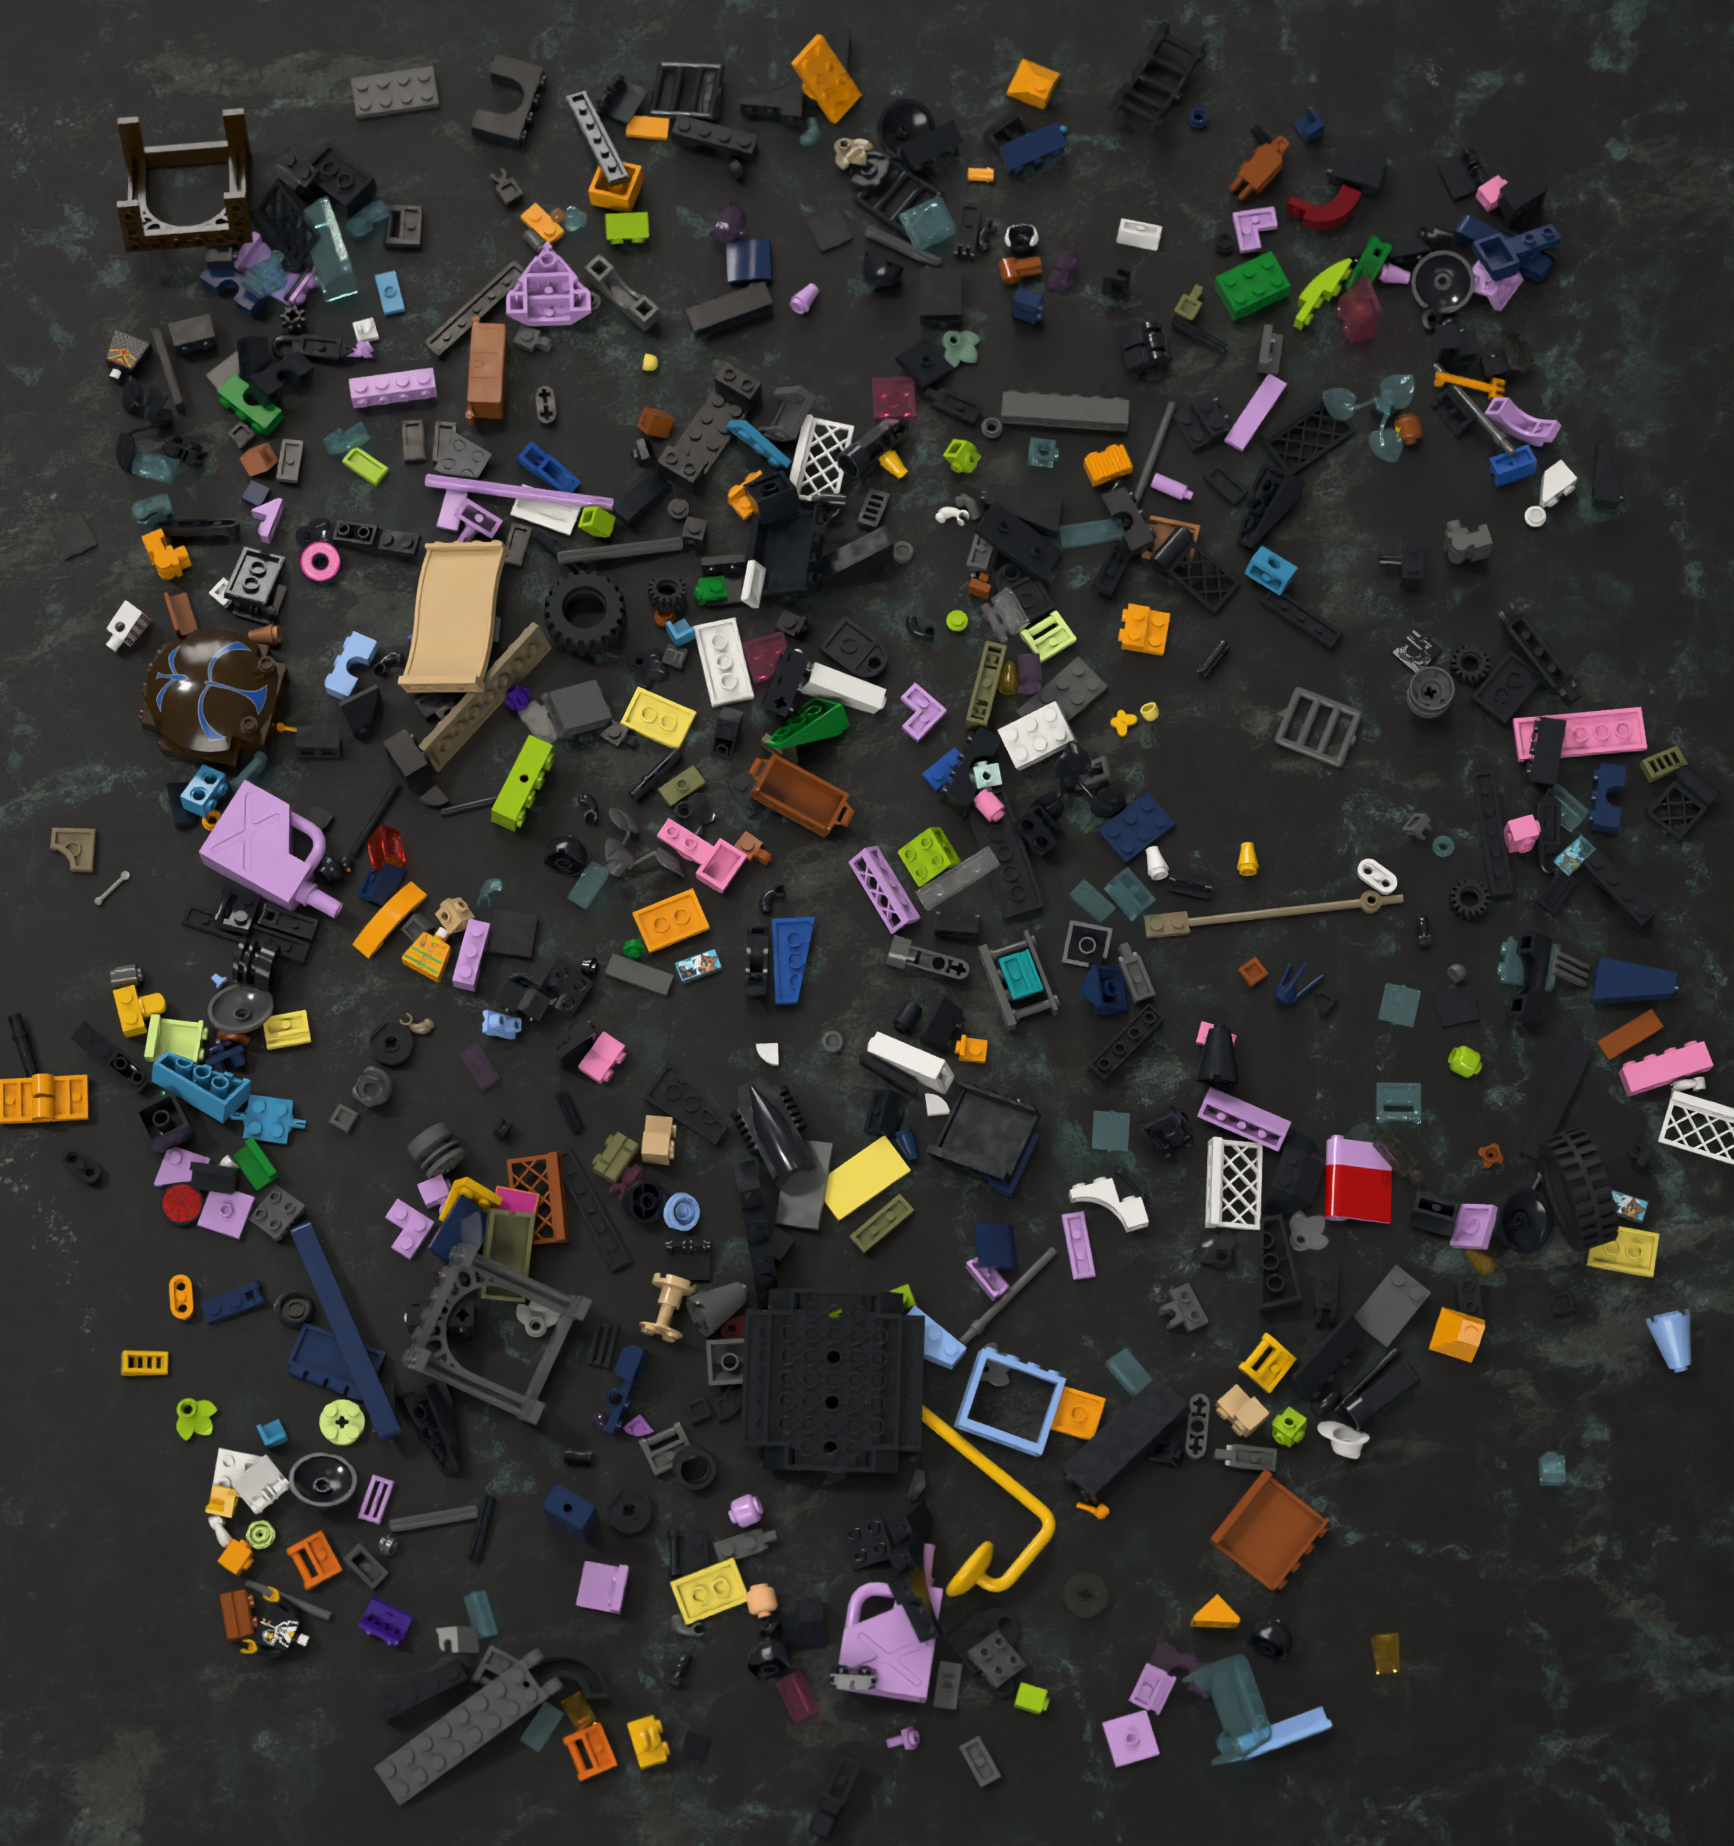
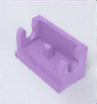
[966,1257,1010,1302]

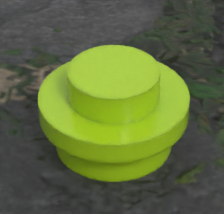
[946,610,968,632]

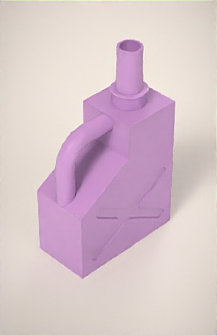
[199,780,343,918]
[839,1543,943,1703]

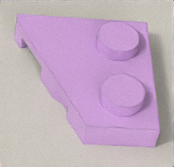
[154,1147,211,1187]

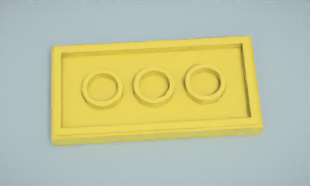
[824,1136,911,1222]

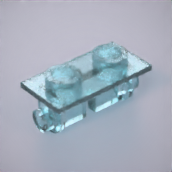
[463,1590,498,1640]

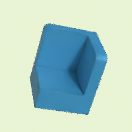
[666,618,695,647]
[257,1419,288,1450]

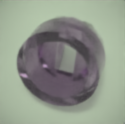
[590,1412,609,1431]

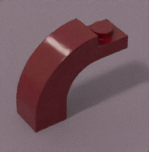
[1286,184,1362,230]

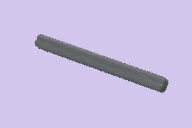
[557,537,683,564]

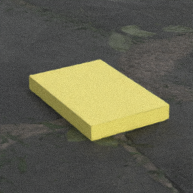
[620,687,697,751]
[1586,1226,1659,1278]
[670,1557,747,1625]

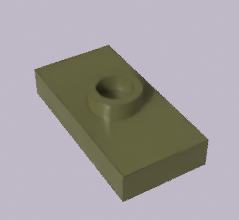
[658,765,706,808]

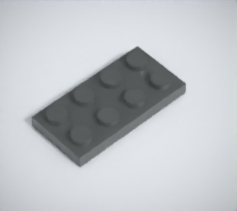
[351,66,439,119]
[1016,656,1108,723]

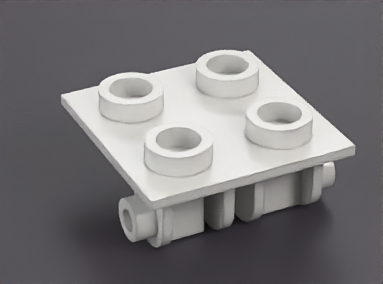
[212,1448,262,1497]
[231,1454,289,1515]

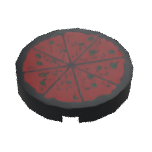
[160,1182,205,1227]

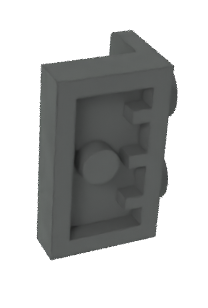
[1257,324,1283,375]

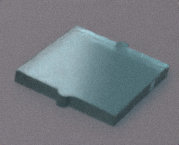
[1378,982,1421,1028]
[1091,1110,1130,1153]

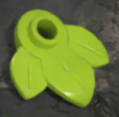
[176,1398,217,1440]

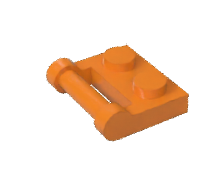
[286,1530,343,1590]
[562,1722,618,1782]

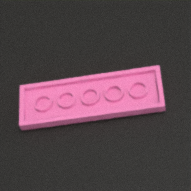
[1512,707,1647,762]

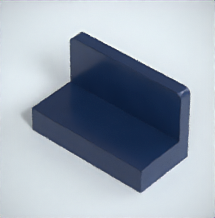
[357,858,405,907]

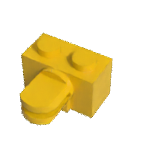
[113,985,166,1038]
[627,1715,670,1770]

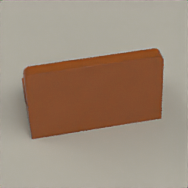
[163,592,198,639]

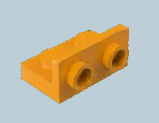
[728,470,763,520]

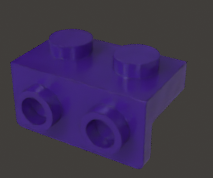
[358,1597,414,1646]

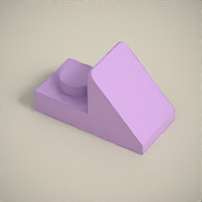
[251,498,285,544]

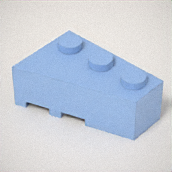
[907,1306,966,1370]

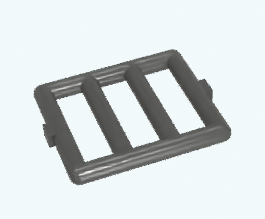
[1274,687,1363,768]

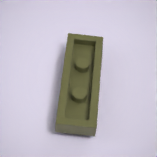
[849,1194,914,1254]

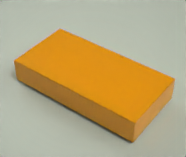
[626,116,669,141]

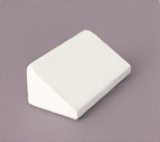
[1117,219,1162,250]

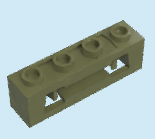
[965,641,1007,730]

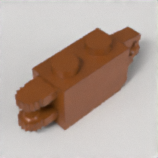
[1229,135,1290,201]

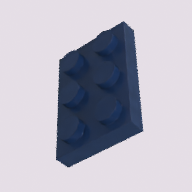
[1098,791,1176,865]

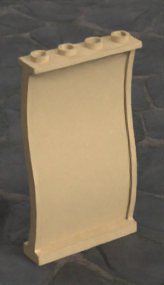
[398,540,511,693]

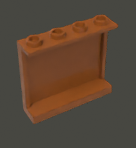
[1209,1469,1330,1593]

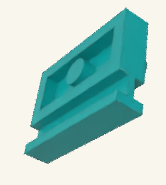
[998,949,1043,1001]

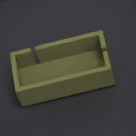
[478,1208,535,1303]

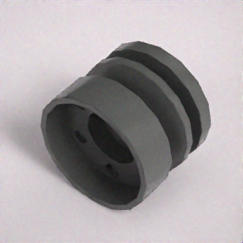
[1406,666,1455,719]
[407,1122,466,1179]

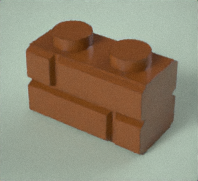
[220,1589,259,1642]

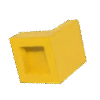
[205,1485,239,1518]

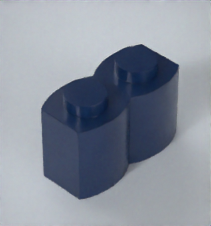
[1011,287,1046,325]

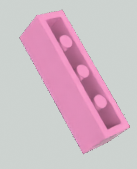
[1619,1040,1713,1097]

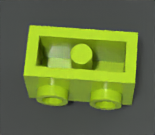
[604,212,649,244]

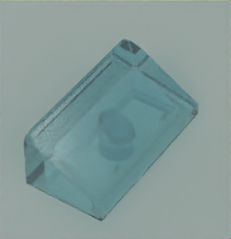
[132,449,180,484]

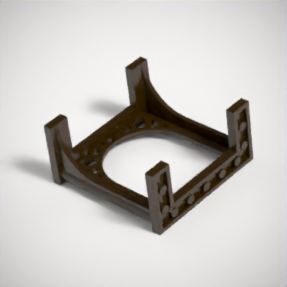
[117,108,253,253]

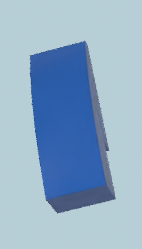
[515,441,581,493]

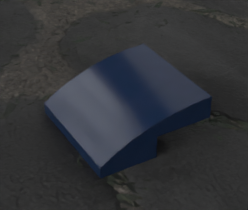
[726,240,773,285]
[974,1223,1017,1270]

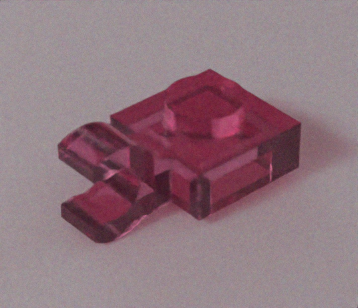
[609,1163,643,1201]

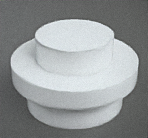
[1525,506,1546,527]

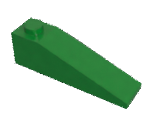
[766,696,850,749]

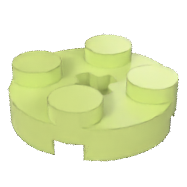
[320,1400,365,1446]

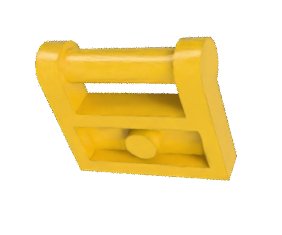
[1238,1333,1296,1393]

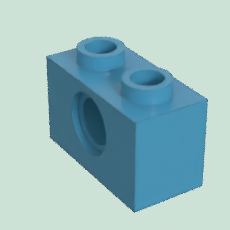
[1244,546,1298,595]

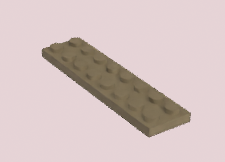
[418,622,552,772]

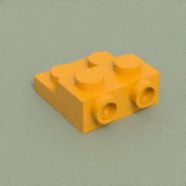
[1118,604,1170,656]

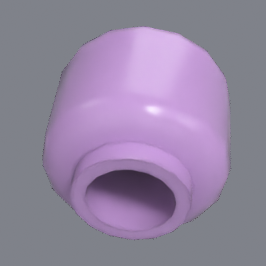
[728,1494,764,1528]

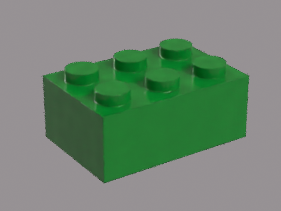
[1214,251,1291,321]

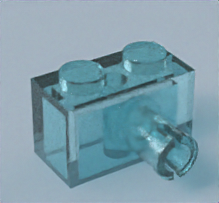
[241,250,289,299]

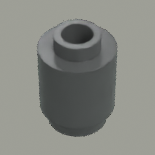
[110,964,144,989]

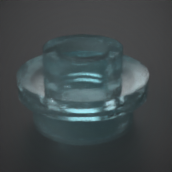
[1432,836,1454,857]

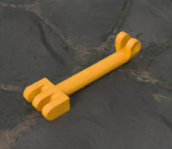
[1434,371,1506,401]

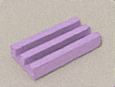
[358,1475,395,1525]

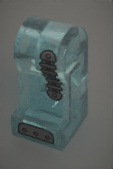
[132,493,175,524]

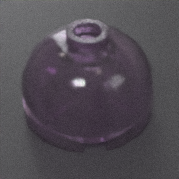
[709,200,748,243]

